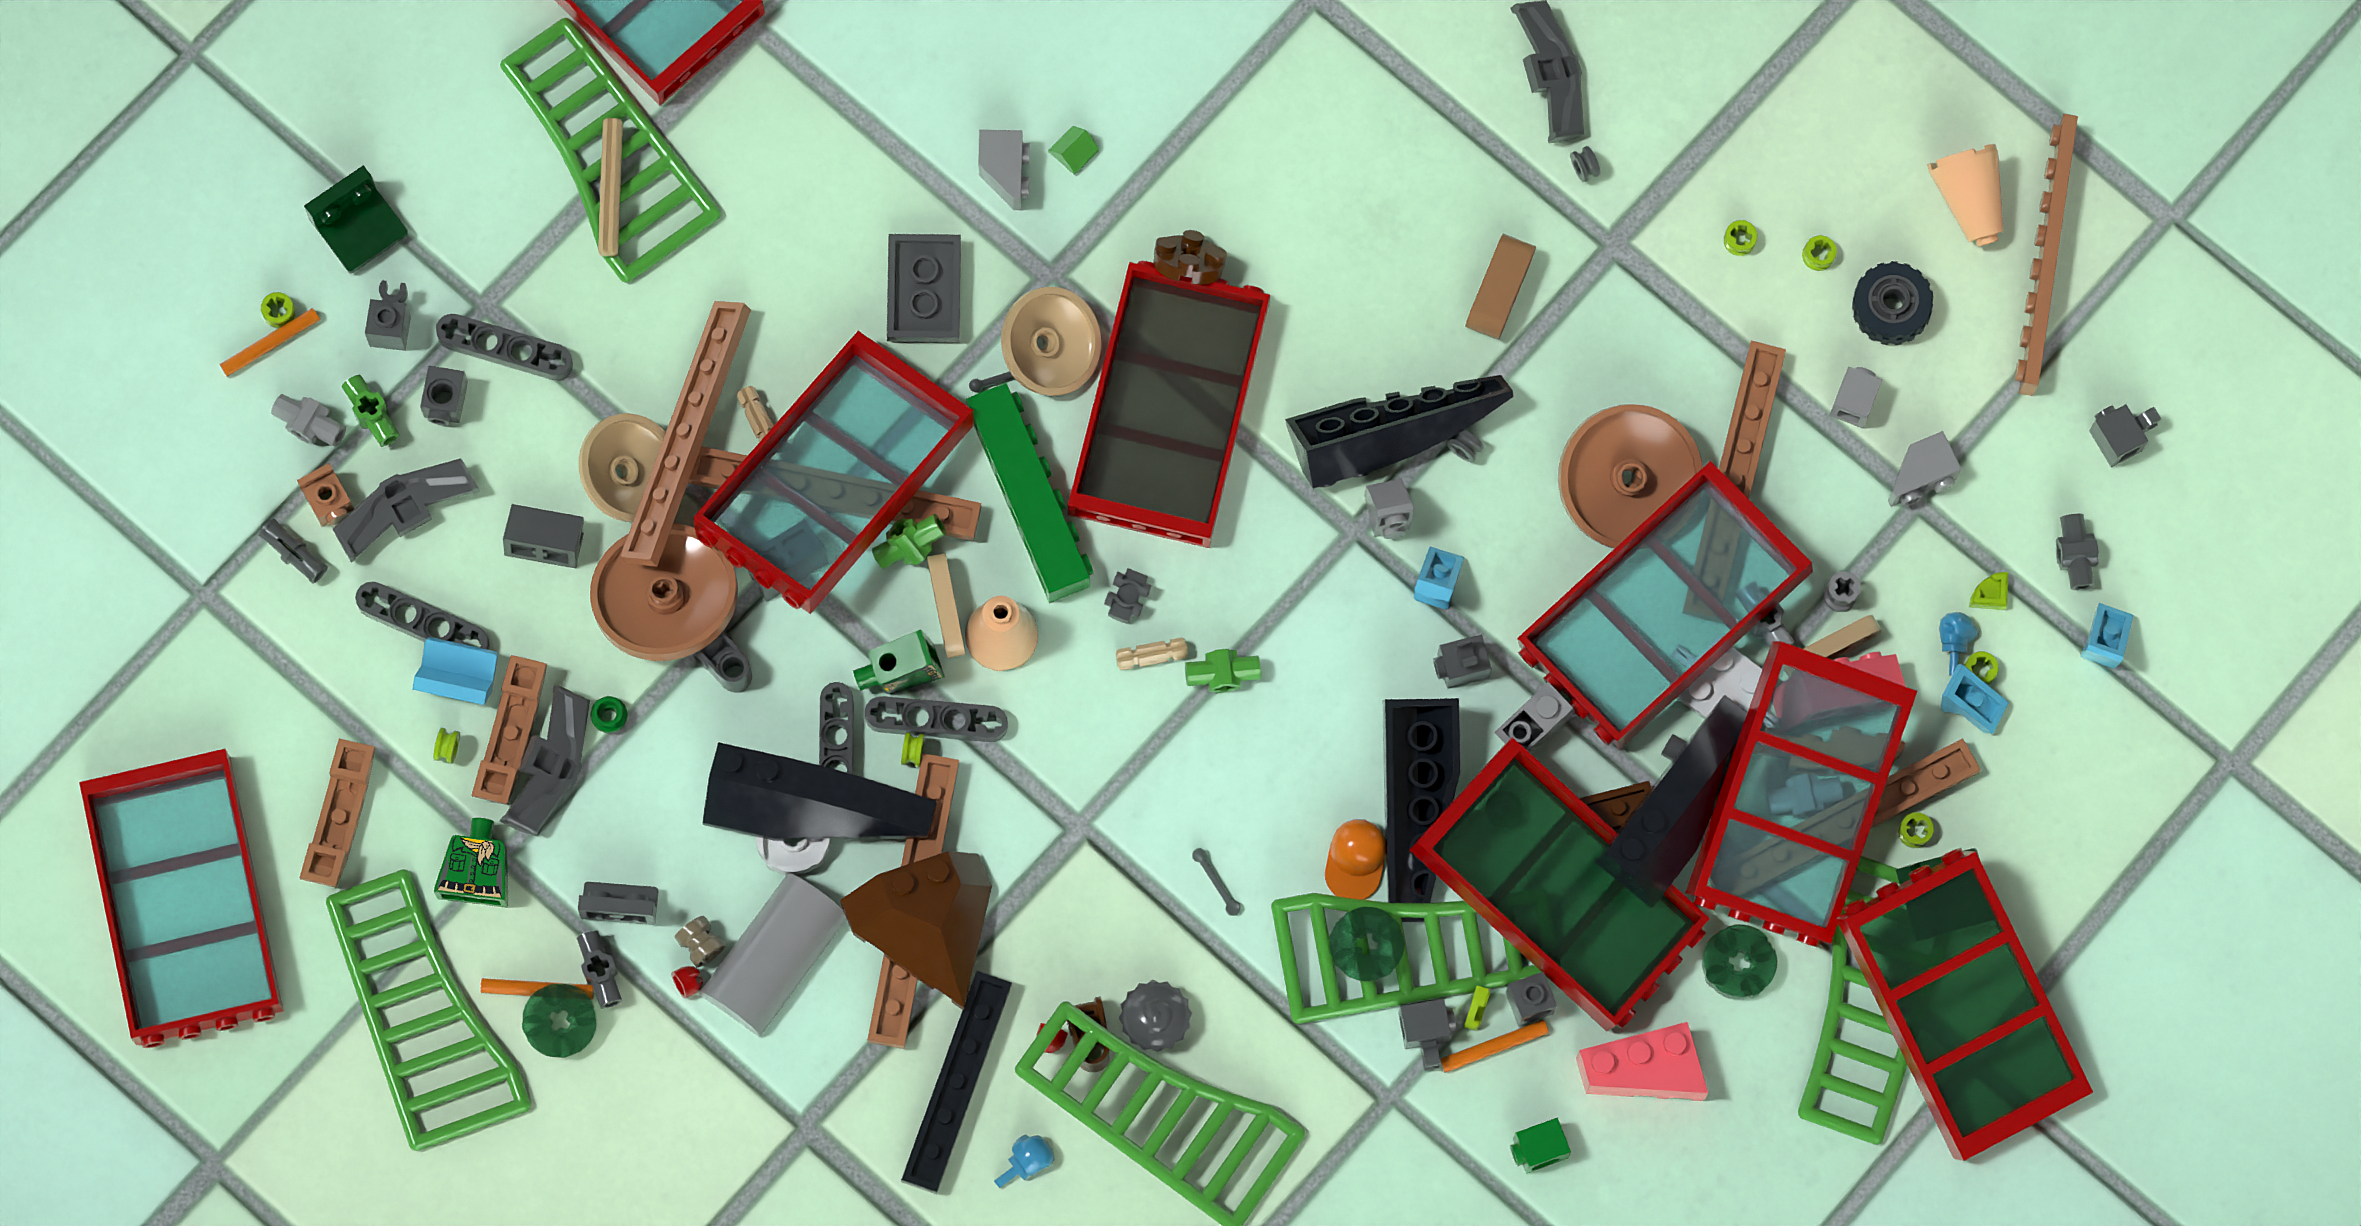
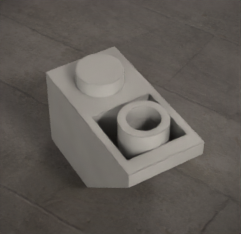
[978,129,1030,210]
[1888,431,1962,507]
[1364,478,1414,539]
[1494,682,1575,753]

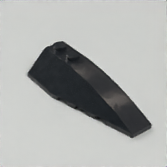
[1285,375,1514,489]
[1594,695,1747,909]
[1383,698,1460,922]
[702,742,937,841]

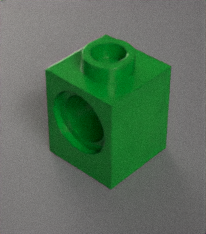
[1510,1117,1571,1174]

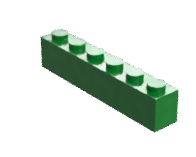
[966,383,1094,603]

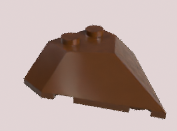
[840,851,992,1010]

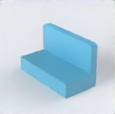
[412,637,498,705]

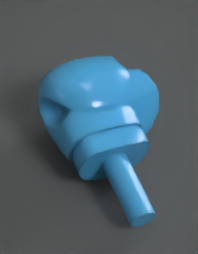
[1939,612,1977,676]
[994,1135,1054,1188]

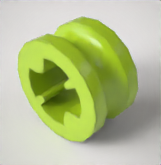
[1724,220,1757,256]
[1802,235,1837,271]
[261,292,295,328]
[1964,651,1999,685]
[433,728,460,764]
[901,732,925,767]
[1898,812,1934,849]

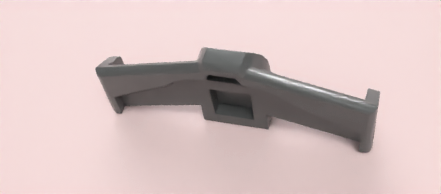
[1510,0,1584,143]
[333,458,480,563]
[500,685,590,835]

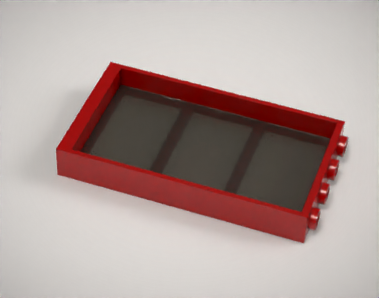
[1068,261,1270,548]

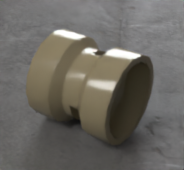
[674,916,726,968]

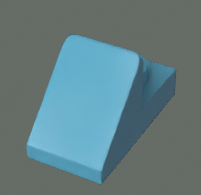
[1414,546,1464,609]
[2081,603,2134,669]
[1941,664,2009,734]

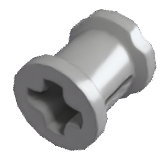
[1824,571,1861,612]

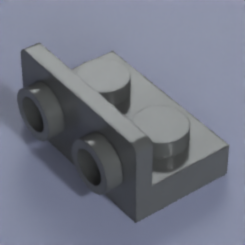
[578,881,659,925]

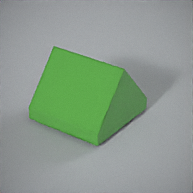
[1048,126,1099,175]

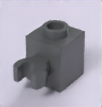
[365,280,411,351]
[2089,404,2161,467]
[1433,634,1492,689]
[1398,999,1456,1071]

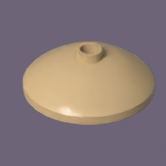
[1001,287,1101,396]
[579,413,666,522]

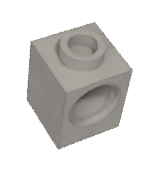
[1829,366,1883,428]

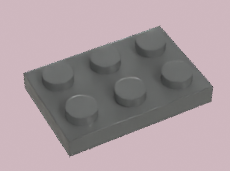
[887,234,961,342]

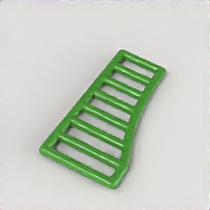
[500,18,721,283]
[1798,856,1952,1145]
[326,869,531,1151]
[1271,888,1561,1024]
[1015,1001,1305,1226]

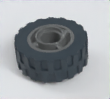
[1852,261,1934,345]

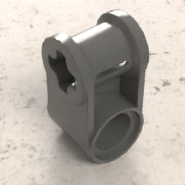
[692,631,752,693]

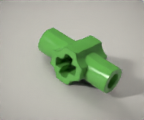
[341,374,400,447]
[872,514,947,569]
[1185,649,1261,693]

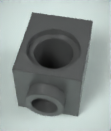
[420,366,468,425]
[1505,972,1557,1027]

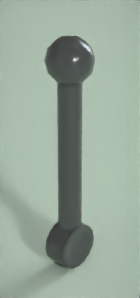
[969,371,1014,393]
[1192,848,1240,916]

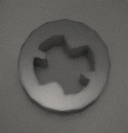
[1570,146,1601,182]
[1447,430,1484,463]

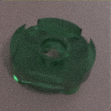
[1329,907,1404,981]
[1702,924,1777,1000]
[522,983,597,1058]

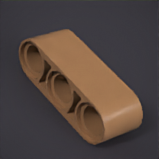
[1465,233,1536,340]

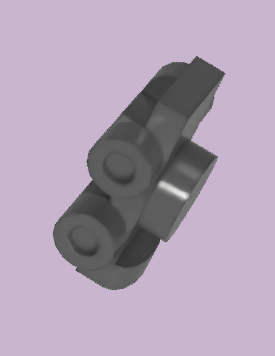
[1104,568,1152,624]

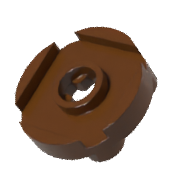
[1153,230,1227,285]

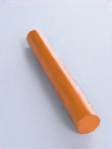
[219,308,320,377]
[481,978,594,1000]
[1440,1020,1549,1073]

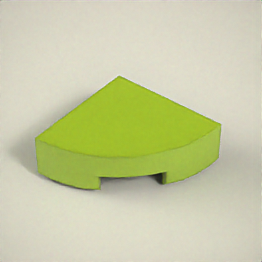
[1969,572,2008,610]
[1464,985,1490,1031]

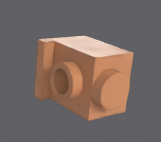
[297,463,354,527]

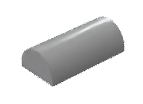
[699,873,847,1037]

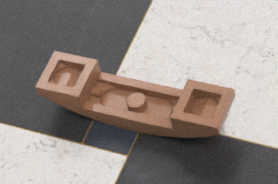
[471,655,547,805]
[299,738,376,888]

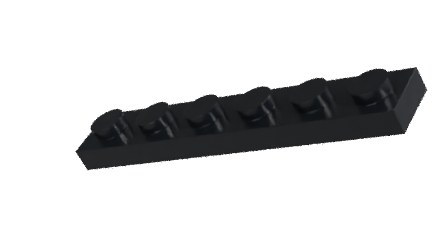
[901,971,1012,1195]

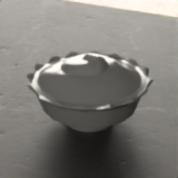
[1119,980,1192,1052]

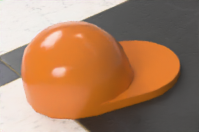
[1325,819,1386,900]

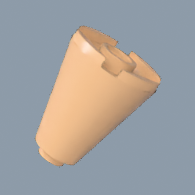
[1927,144,2003,247]
[965,596,1038,671]

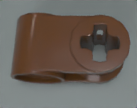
[1067,996,1109,1072]

